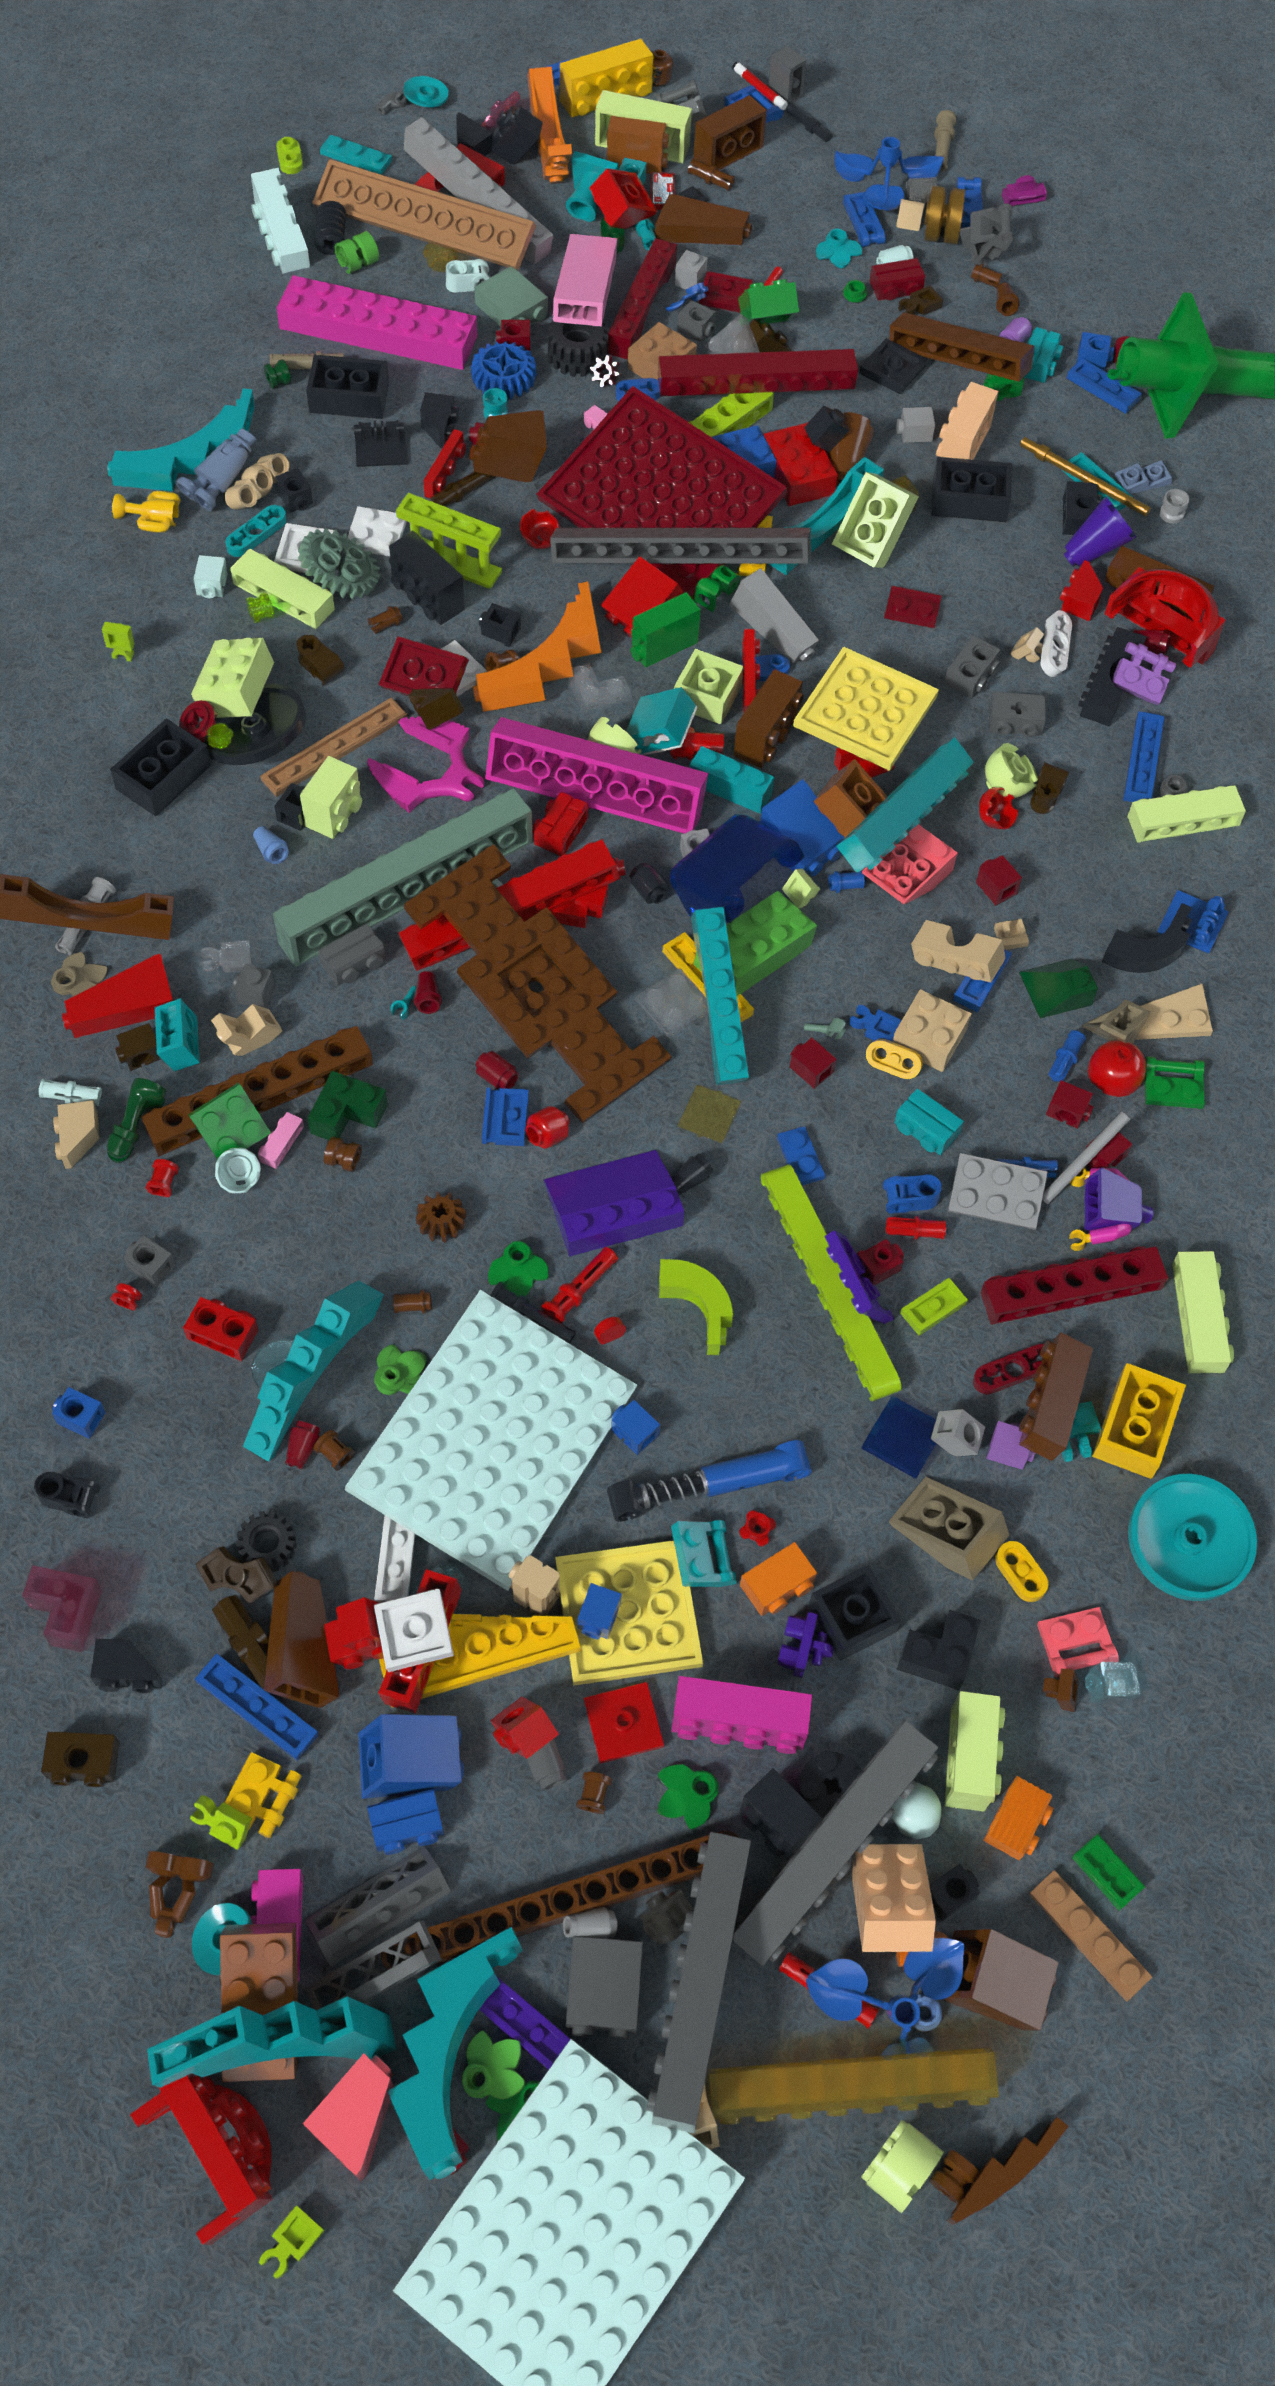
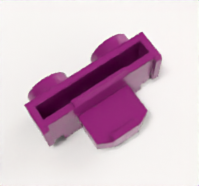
[1002,175,1047,206]

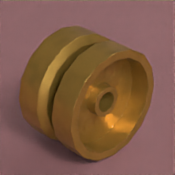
[924,186,965,244]

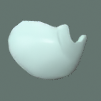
[215,1148,261,1193]
[891,1783,942,1839]

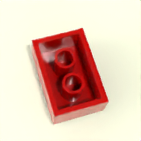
[763,423,837,506]

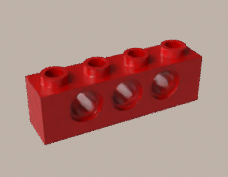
[378,1569,462,1714]

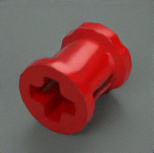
[145,1159,179,1197]

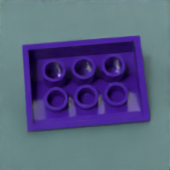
[544,1150,684,1257]

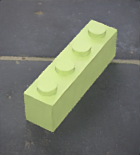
[231,549,335,629]
[1127,785,1246,842]
[1172,1251,1234,1373]

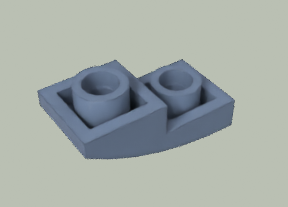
[1115,460,1172,494]

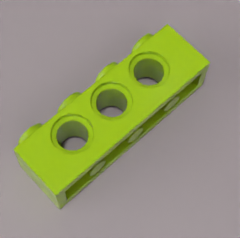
[689,392,774,437]

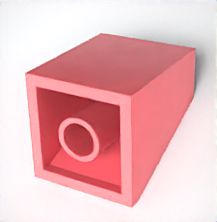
[303,2054,394,2181]

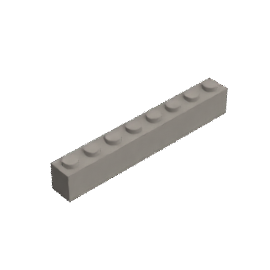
[403,117,553,265]

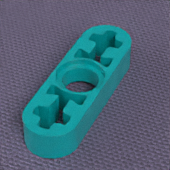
[225,505,287,557]

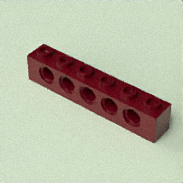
[980,1246,1168,1325]

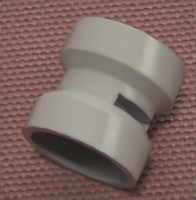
[1160,489,1190,523]

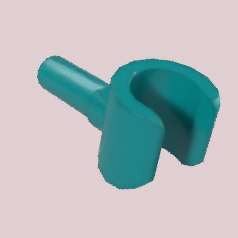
[390,986,416,1020]

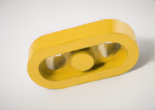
[866,1038,923,1079]
[995,1541,1048,1602]

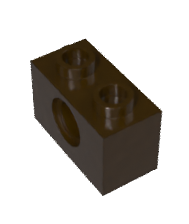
[41,1731,120,1788]

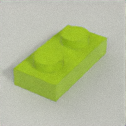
[900,1278,968,1336]

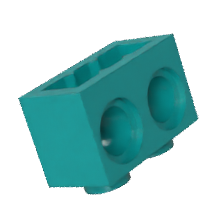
[155,998,200,1072]

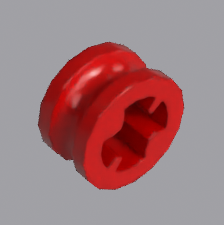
[110,1283,142,1311]

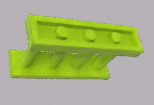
[396,493,502,589]

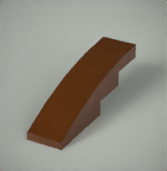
[946,2117,1069,2225]

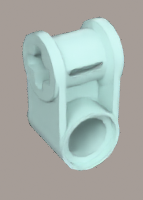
[446,259,491,292]

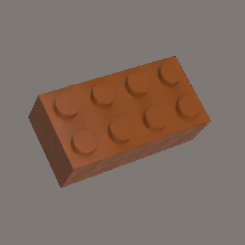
[220,1923,299,2082]

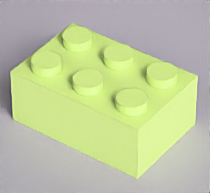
[832,472,919,568]
[191,638,274,718]
[945,1691,1005,1811]

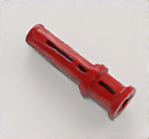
[542,1247,618,1323]

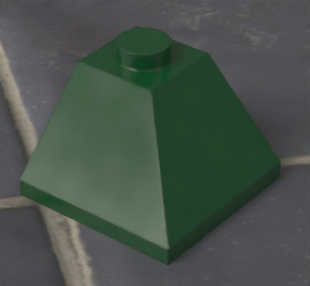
[1019,959,1098,1019]

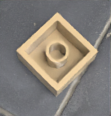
[893,989,972,1072]

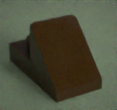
[408,688,464,730]

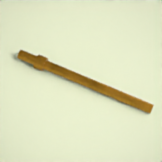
[1020,437,1151,517]

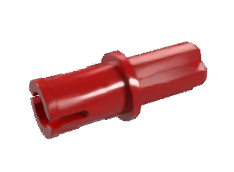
[885,1216,946,1240]

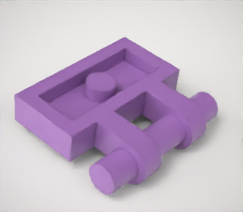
[1111,642,1176,705]

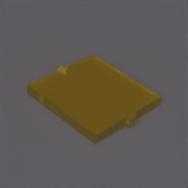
[677,1085,741,1143]

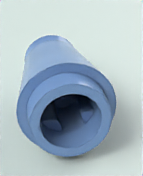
[253,826,289,864]

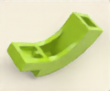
[659,1259,733,1355]

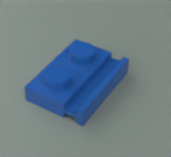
[482,1088,529,1146]

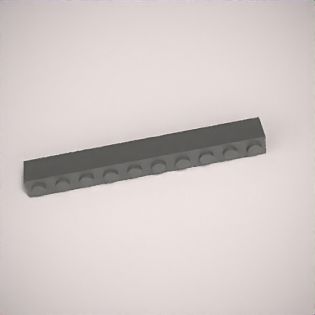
[550,528,811,564]

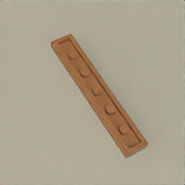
[260,697,408,797]

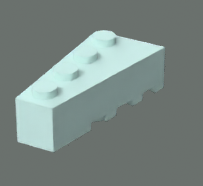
[251,168,310,273]

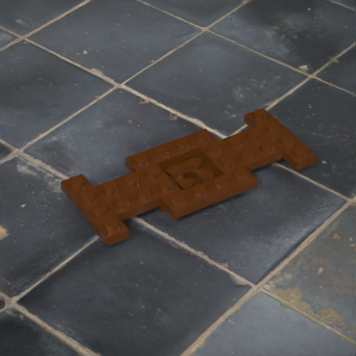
[404,844,672,1123]

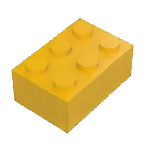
[1092,1363,1186,1479]

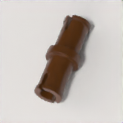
[687,158,735,191]

